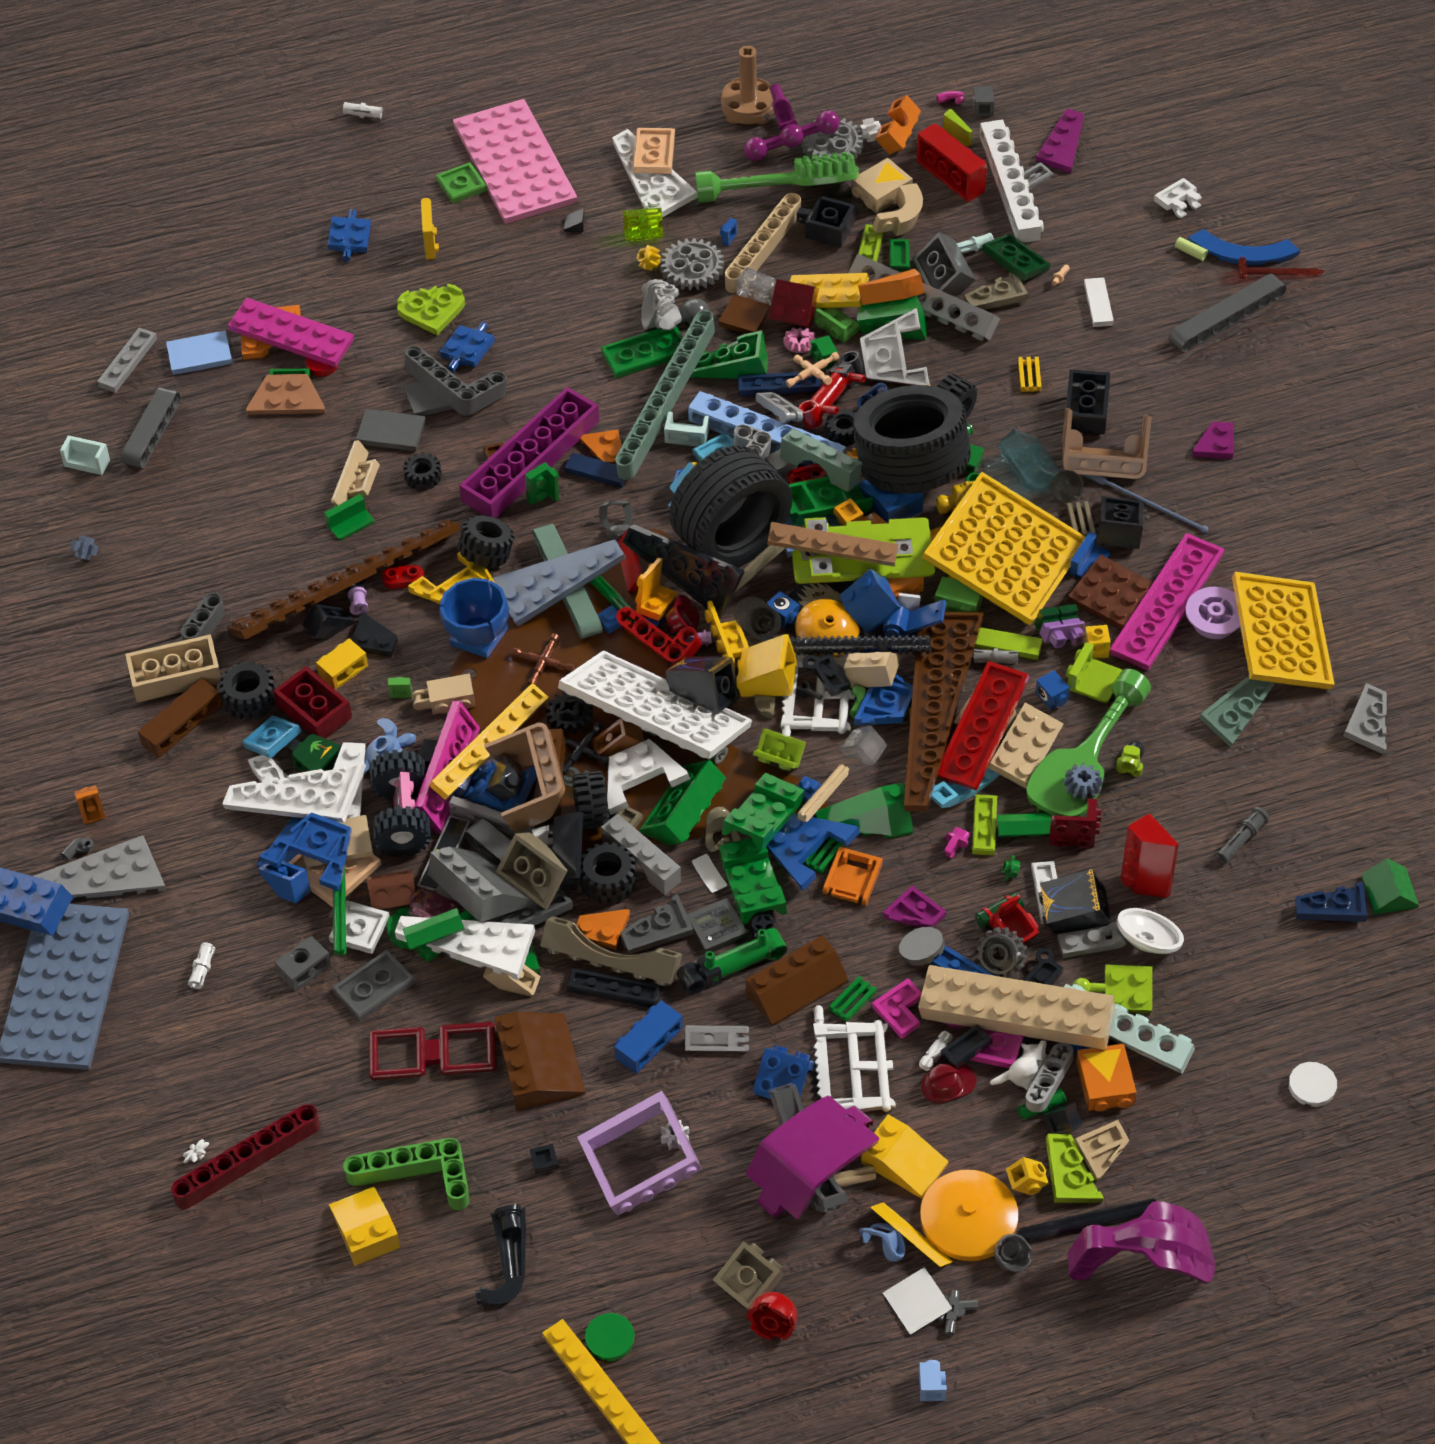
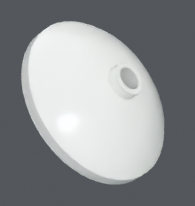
[1117,908,1184,954]

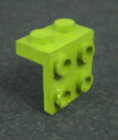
[1066,642,1122,703]

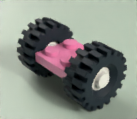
[370,750,431,857]

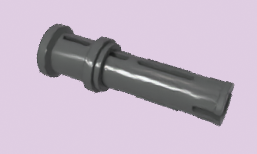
[1216,807,1270,864]

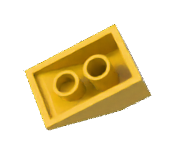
[861,1114,948,1199]
[329,1187,400,1266]

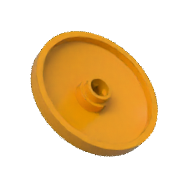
[920,1170,1018,1261]

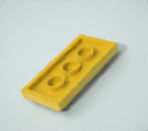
[790,273,869,308]

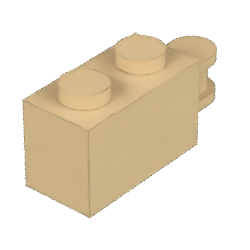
[412,673,476,715]

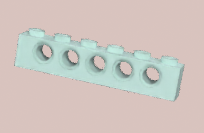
[1064,984,1195,1074]

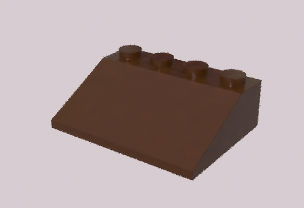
[494,1012,585,1110]

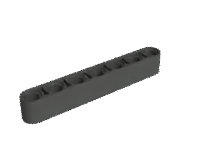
[1168,274,1287,352]

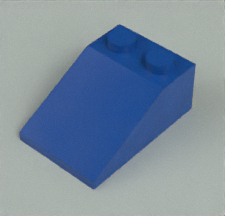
[858,480,924,523]

